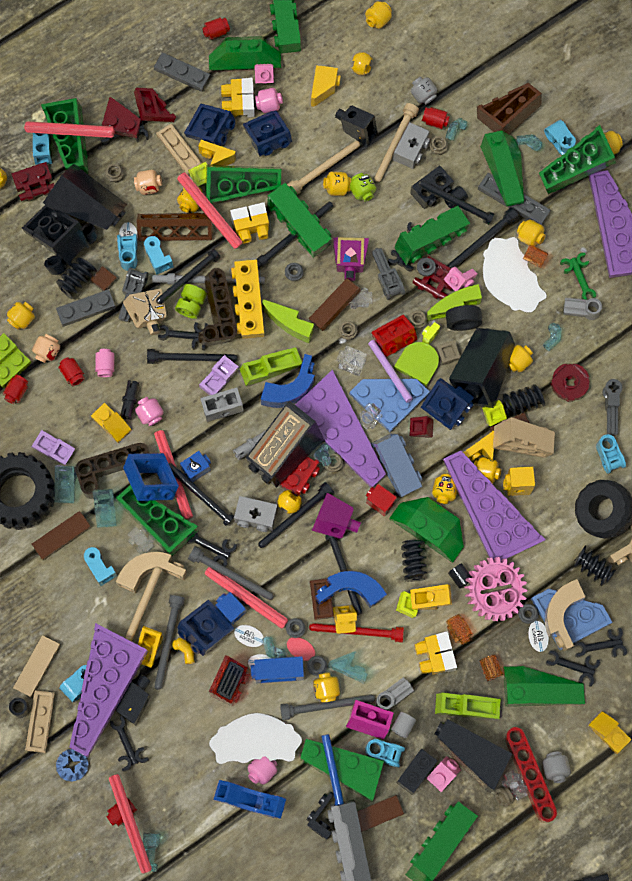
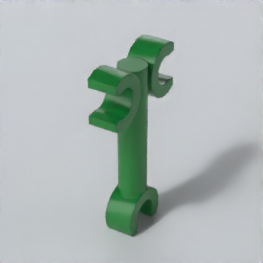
[560,252,596,300]

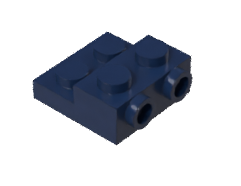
[184,103,236,146]
[243,111,293,157]
[420,378,474,430]
[177,599,234,656]

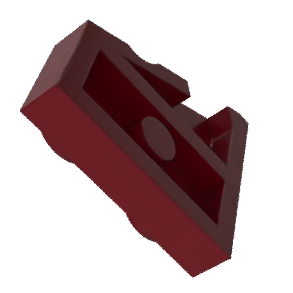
[134,87,176,122]
[102,97,141,138]

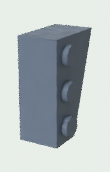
[370,433,422,497]

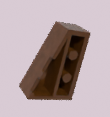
[477,83,542,134]

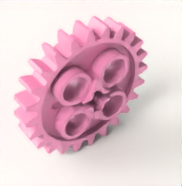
[464,557,527,621]

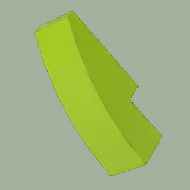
[427,284,482,321]
[262,299,314,343]
[239,347,302,386]
[435,693,501,719]

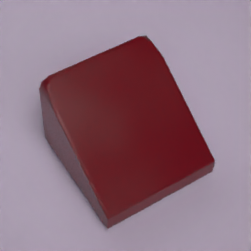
[409,416,433,438]

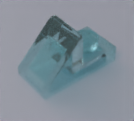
[55,465,77,504]
[93,489,117,528]
[328,651,368,684]

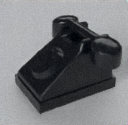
[22,205,98,275]

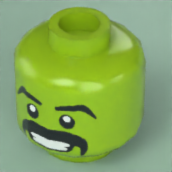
[350,173,377,202]

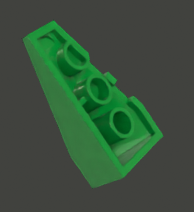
[480,130,524,207]
[503,666,585,707]

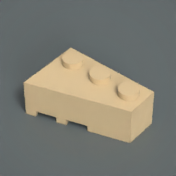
[493,417,555,458]

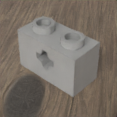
[393,122,431,169]
[200,388,243,422]
[234,496,278,532]

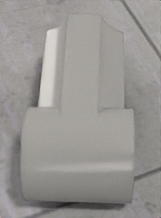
[563,298,602,320]
[375,677,414,711]
[391,712,416,738]

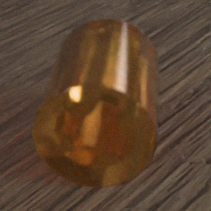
[523,244,548,268]
[479,655,503,682]

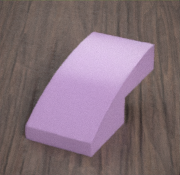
[199,355,239,395]
[31,430,75,465]

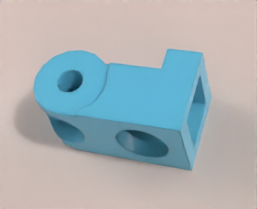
[33,133,52,165]
[144,236,174,275]
[84,547,117,586]

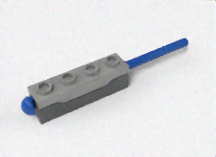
[321,734,371,881]

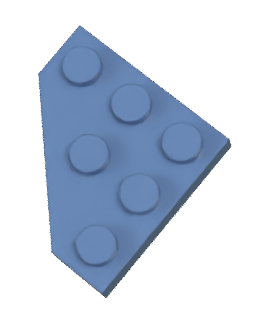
[349,379,430,432]
[531,589,612,651]

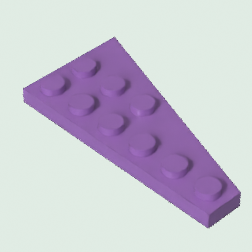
[589,170,632,278]
[295,370,386,488]
[443,451,545,562]
[70,623,148,758]

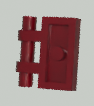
[11,162,54,202]
[412,256,452,300]

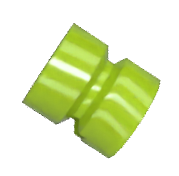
[175,284,207,319]

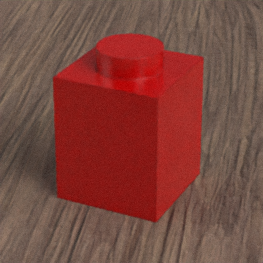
[366,484,397,517]

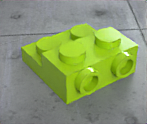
[0,333,31,389]

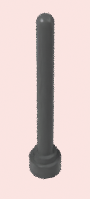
[188,546,274,600]
[154,595,185,690]
[280,694,375,720]

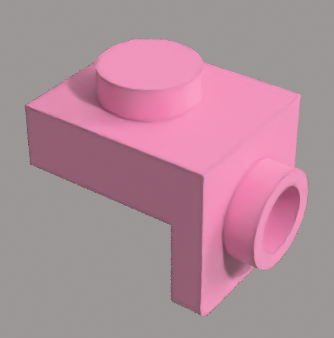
[255,64,274,84]
[444,267,477,291]
[427,756,461,792]

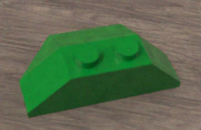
[209,36,281,70]
[389,497,464,563]

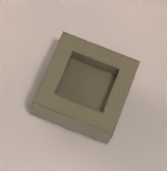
[436,340,460,365]

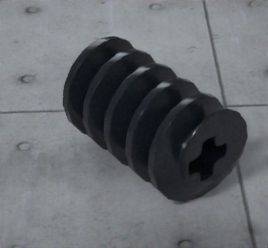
[56,257,97,299]
[502,384,545,417]
[401,539,428,582]
[574,545,618,586]

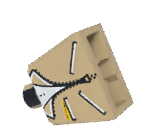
[123,289,167,335]

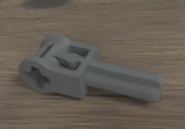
[372,248,405,300]
[118,267,149,322]
[602,379,623,436]

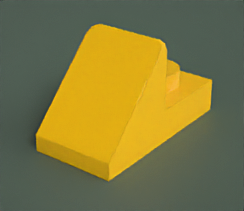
[198,140,236,166]
[91,403,132,443]
[463,431,494,462]
[410,584,452,610]
[333,605,357,634]
[138,626,163,668]
[588,711,631,754]

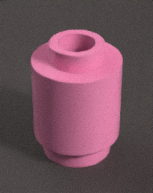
[95,349,114,378]

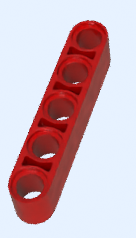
[505,727,557,823]

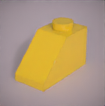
[311,65,341,107]

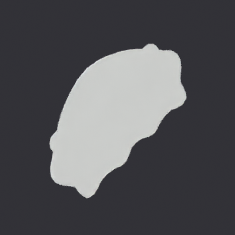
[483,237,546,312]
[209,713,302,764]

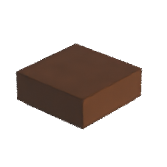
[90,266,117,291]

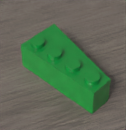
[269,0,301,54]
[41,98,89,174]
[539,125,616,194]
[205,165,282,203]
[267,183,332,258]
[394,206,470,266]
[116,485,199,556]
[300,739,384,802]
[405,801,478,881]

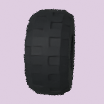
[575,480,632,539]

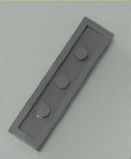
[478,173,551,225]

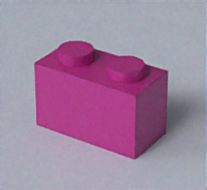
[346,700,394,740]

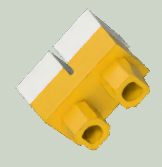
[221,78,254,117]
[230,202,269,244]
[414,631,457,675]

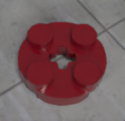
[551,364,589,402]

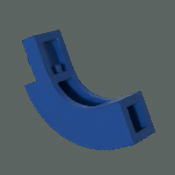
[261,354,315,408]
[315,571,387,608]
[213,780,286,819]

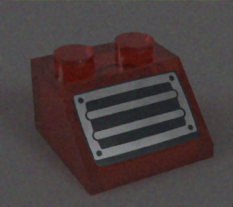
[209,655,250,706]

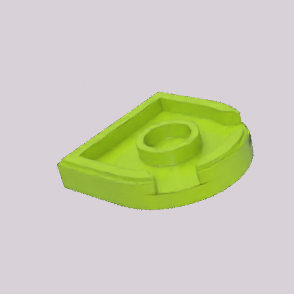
[394,342,439,387]

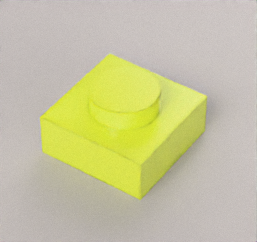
[188,162,207,186]
[422,322,440,345]
[482,400,507,426]
[396,591,418,618]

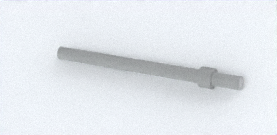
[152,273,265,285]

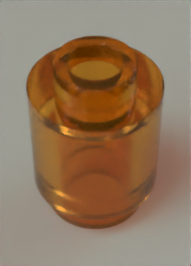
[446,614,473,645]

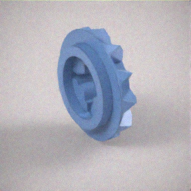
[56,749,88,782]

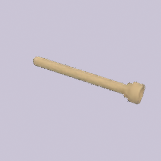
[374,103,419,182]
[287,141,360,195]
[125,567,161,642]

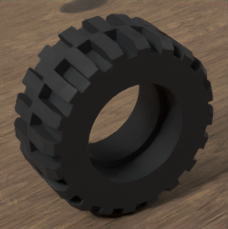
[0,452,56,530]

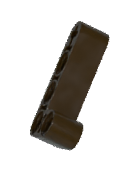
[198,268,237,346]
[75,443,150,499]

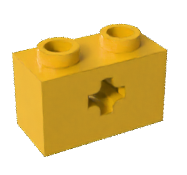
[503,467,535,496]

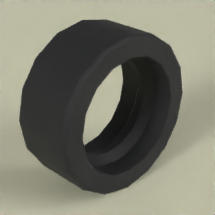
[446,305,483,331]

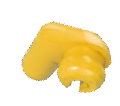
[172,638,195,664]

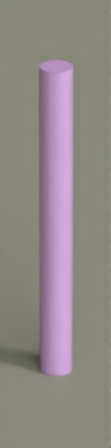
[368,340,413,403]

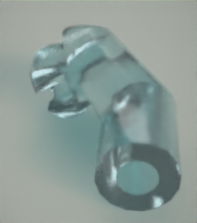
[445,118,468,141]
[516,134,542,151]
[543,323,561,351]
[314,444,332,466]
[262,636,287,659]

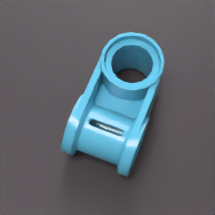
[544,120,576,155]
[117,234,138,271]
[596,434,626,474]
[59,665,87,703]
[365,739,405,768]

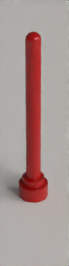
[309,623,404,643]

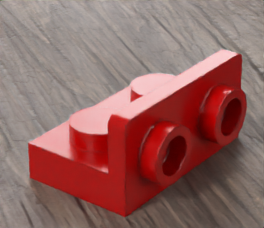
[371,314,417,357]
[280,457,321,496]

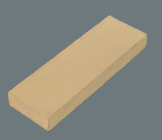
[156,124,201,176]
[13,635,60,698]
[25,690,55,753]

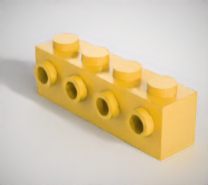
[231,260,264,339]

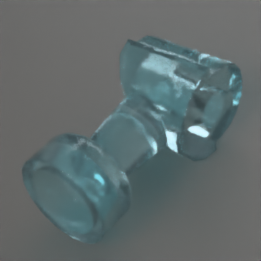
[142,833,160,872]

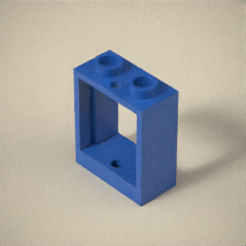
[123,453,179,501]
[251,657,304,684]

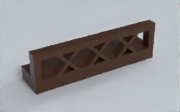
[137,213,212,241]

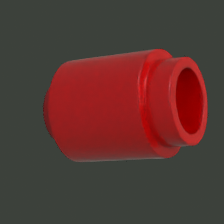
[202,17,230,40]
[422,107,450,129]
[58,357,85,386]
[2,375,28,404]
[106,797,137,827]

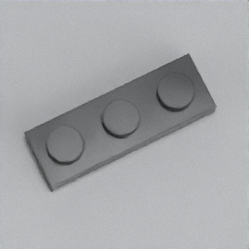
[154,52,211,92]
[56,289,116,327]

